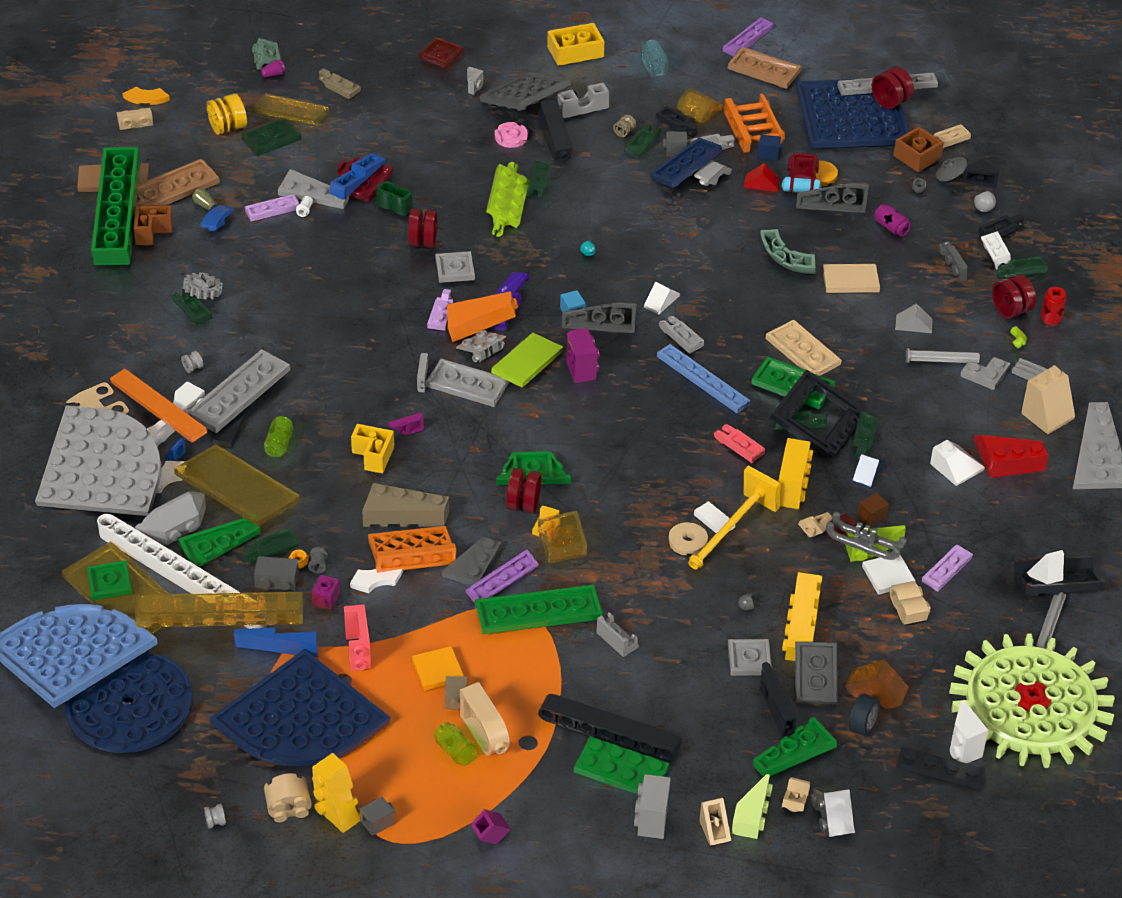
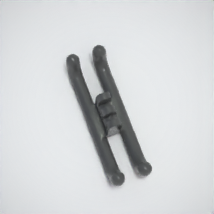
[826,512,907,560]

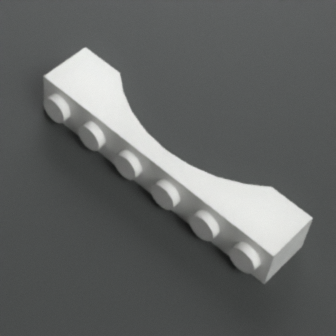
[147,382,205,446]

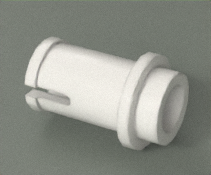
[296,196,313,217]

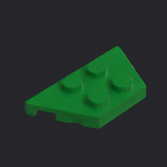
[496,451,571,485]

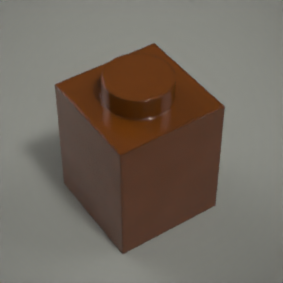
[857,493,889,527]

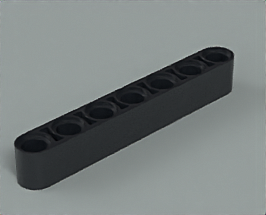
[538,694,682,762]

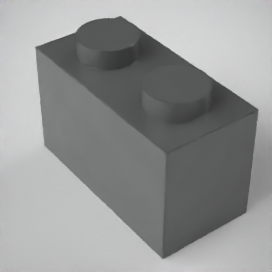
[254,556,299,591]

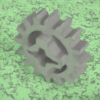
[183,272,223,300]

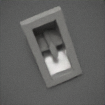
[895,303,932,333]

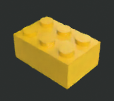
[547,23,605,66]
[778,438,813,509]

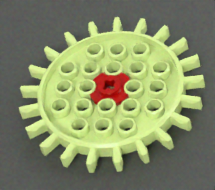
[949,633,1115,768]

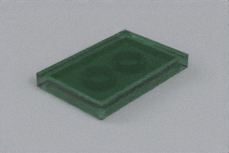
[241,117,302,157]

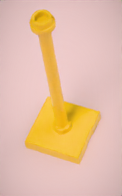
[688,465,781,570]

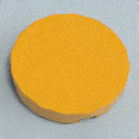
[816,160,838,187]

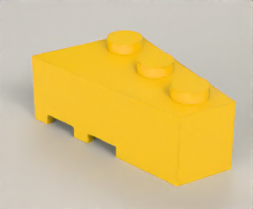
[312,753,361,833]

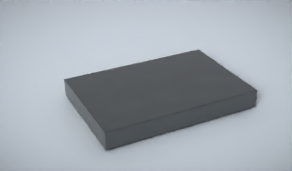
[795,641,838,705]

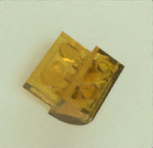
[676,88,724,123]

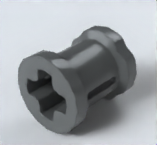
[308,547,328,574]

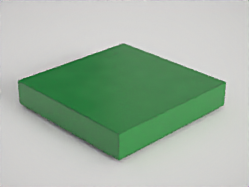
[86,560,133,601]

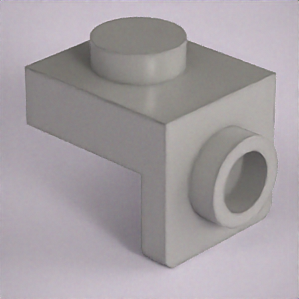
[467,67,483,95]

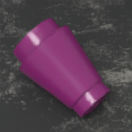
[260,59,286,78]

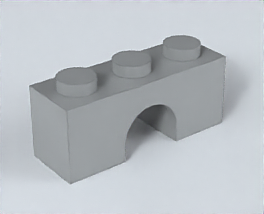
[557,83,609,118]

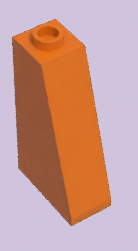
[447,291,518,342]

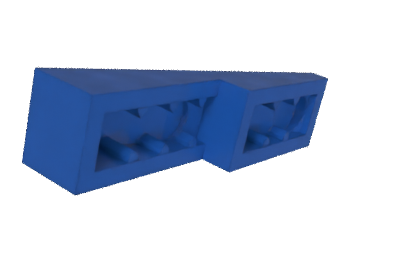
[329,153,386,200]
[234,627,318,658]

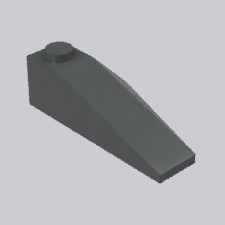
[796,183,869,213]
[562,302,637,333]

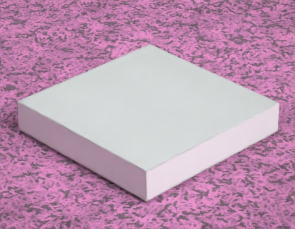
[862,555,915,595]

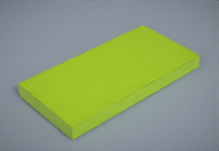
[491,333,563,387]

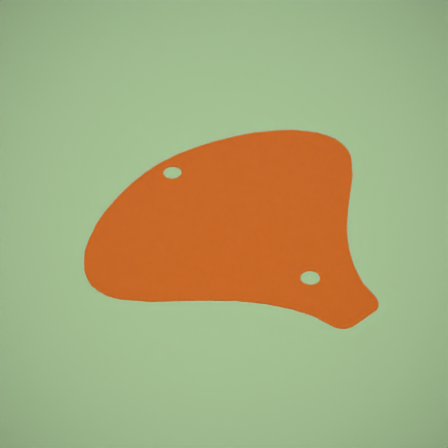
[271,609,562,844]

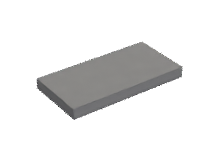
[426,359,509,407]

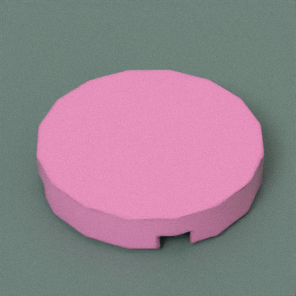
[495,122,528,148]

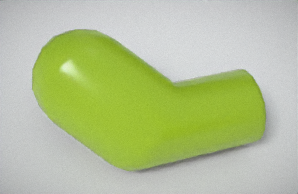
[1010,326,1027,349]

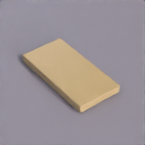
[765,320,842,376]

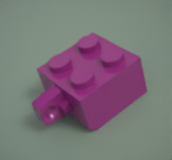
[566,328,600,383]

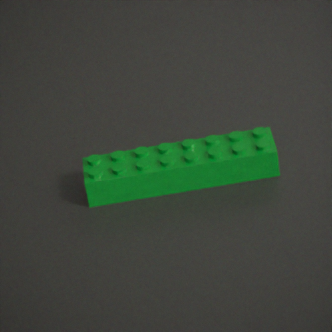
[91,147,141,265]

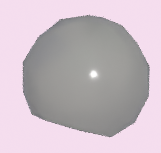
[974,191,996,212]

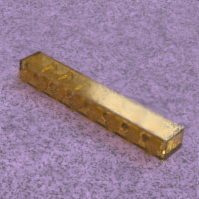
[135,592,303,628]

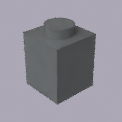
[663,132,687,156]
[360,797,396,836]

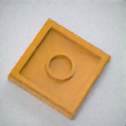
[412,646,464,691]

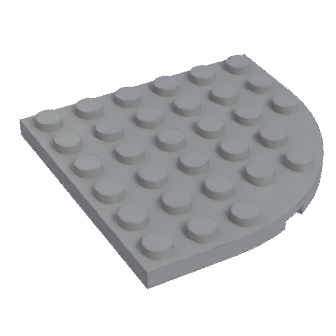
[35,406,162,516]

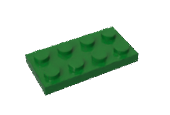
[751,357,835,409]
[574,736,669,794]

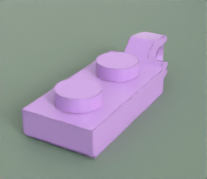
[427,289,453,331]

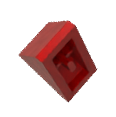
[744,163,780,192]

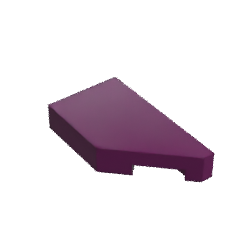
[388,413,424,435]

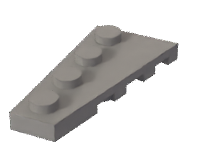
[278,169,349,209]

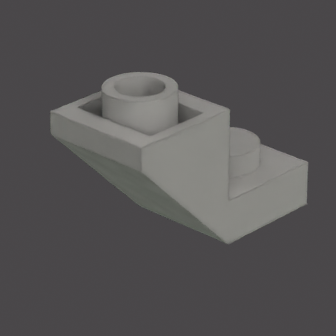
[694,160,732,186]

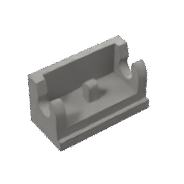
[597,612,639,657]

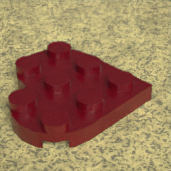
[337,157,393,201]

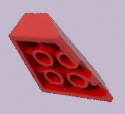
[973,435,1049,478]

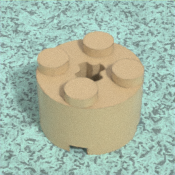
[264,773,312,822]

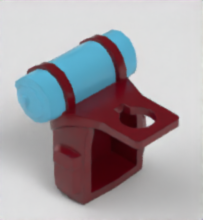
[782,153,822,193]

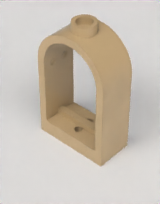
[460,682,510,756]

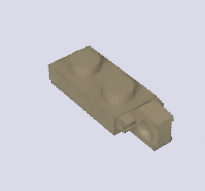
[319,69,361,99]

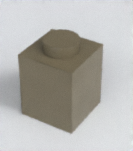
[445,676,467,710]

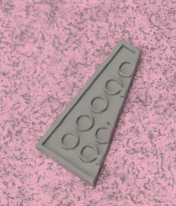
[1073,402,1122,489]

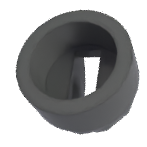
[912,178,927,193]
[738,593,754,610]

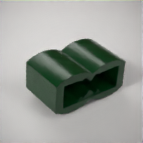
[376,181,413,216]

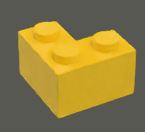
[351,424,394,474]

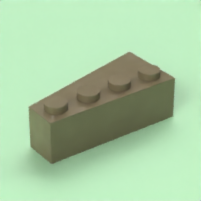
[362,483,449,527]

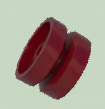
[871,66,914,109]
[408,208,438,249]
[992,274,1036,319]
[506,468,542,514]

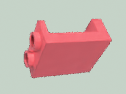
[344,604,371,671]

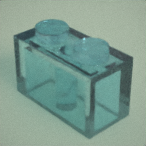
[640,40,668,77]

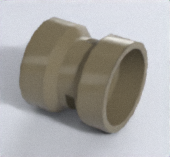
[613,115,636,137]

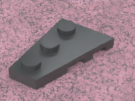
[442,536,501,586]

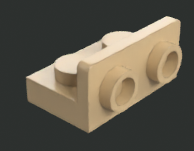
[117,108,153,130]

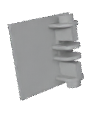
[456,330,506,362]

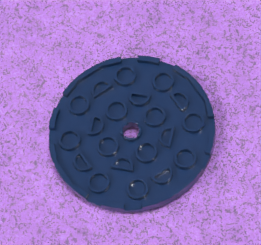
[65,650,192,753]

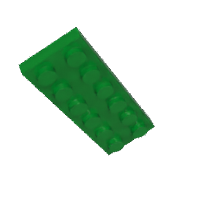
[475,585,603,635]

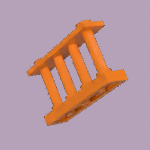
[724,93,785,153]

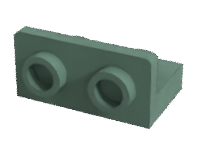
[252,38,281,70]

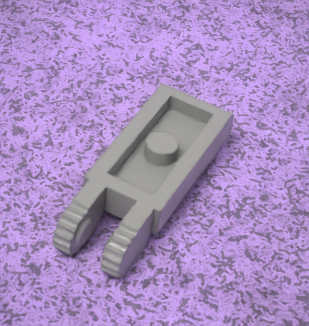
[659,315,704,353]

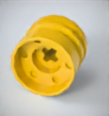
[207,93,247,135]

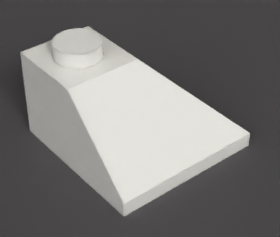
[930,440,985,486]

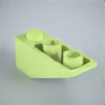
[732,774,773,839]

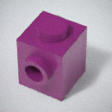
[312,575,340,610]
[471,809,511,844]

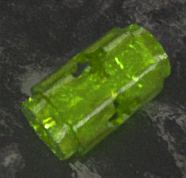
[264,416,293,457]
[434,722,477,766]

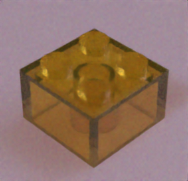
[538,510,587,564]

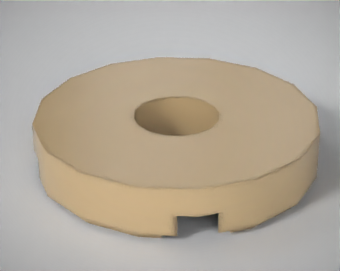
[668,522,708,556]

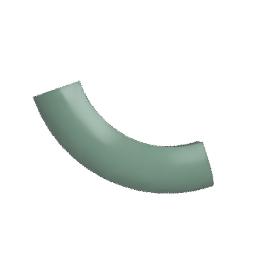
[761,229,816,274]

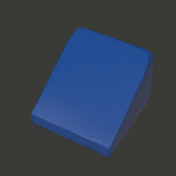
[164,437,186,461]

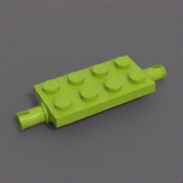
[486,162,529,237]

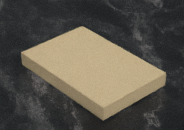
[822,264,880,293]

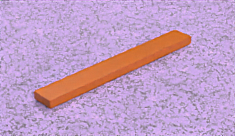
[110,369,207,443]

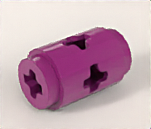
[874,204,911,237]

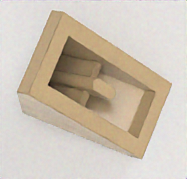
[699,797,731,846]

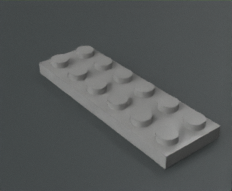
[187,349,291,433]

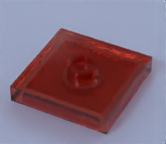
[419,37,464,69]

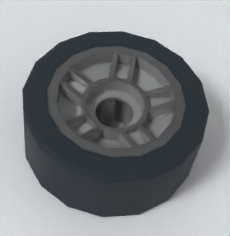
[849,694,880,736]

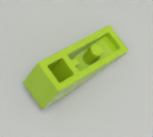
[845,525,906,562]

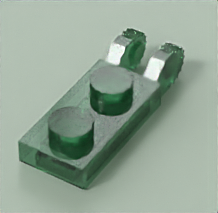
[624,124,661,157]
[172,289,213,325]

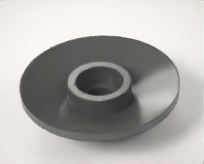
[936,157,967,182]

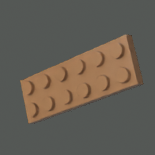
[136,159,220,206]

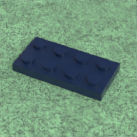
[650,137,723,188]

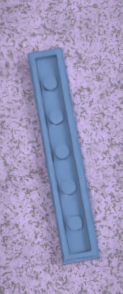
[657,344,750,413]

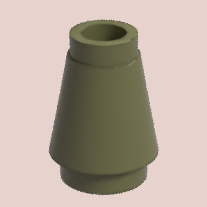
[192,188,218,211]

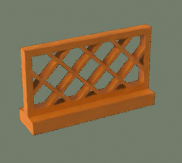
[368,526,456,573]

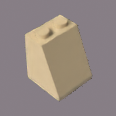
[1021,365,1075,434]

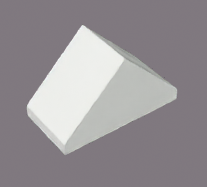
[644,282,680,315]
[1027,550,1064,584]

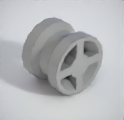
[181,351,203,373]
[204,803,226,829]

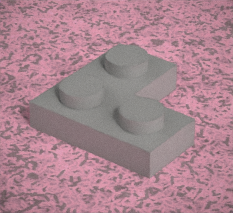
[961,357,1011,390]

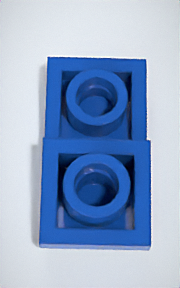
[201,205,233,231]

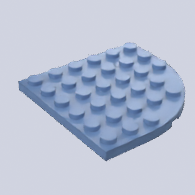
[0,604,158,708]

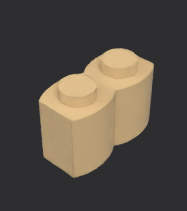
[889,581,930,625]

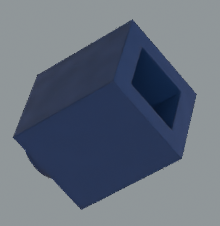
[757,134,783,161]

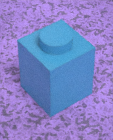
[560,290,586,312]

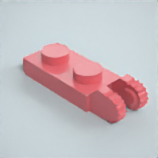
[714,424,765,463]

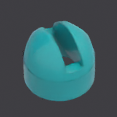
[580,241,596,256]

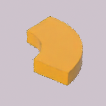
[123,87,170,105]

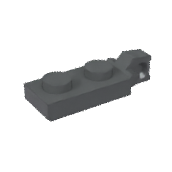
[939,241,968,282]

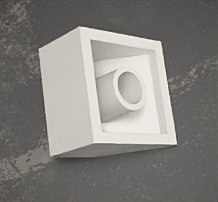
[950,701,988,763]

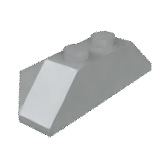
[135,491,206,545]

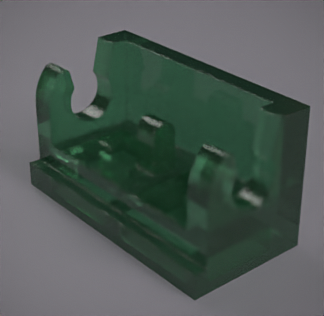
[526,160,551,198]

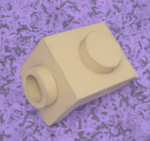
[798,512,832,538]
[782,777,811,812]

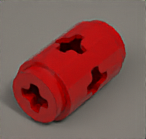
[1041,287,1067,325]

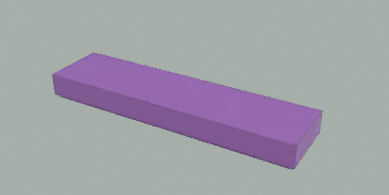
[723,18,774,57]
[465,549,539,604]

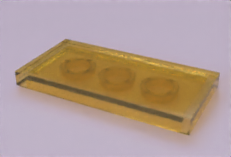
[253,93,329,125]

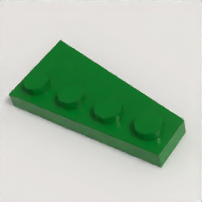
[178,515,261,567]
[753,716,837,777]

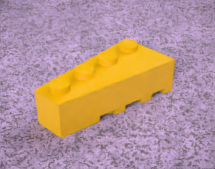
[782,572,822,661]

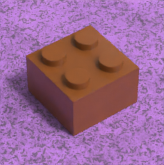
[894,126,944,172]

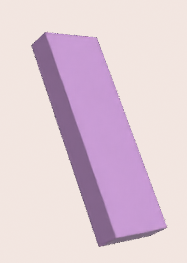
[245,194,300,221]
[922,544,973,592]

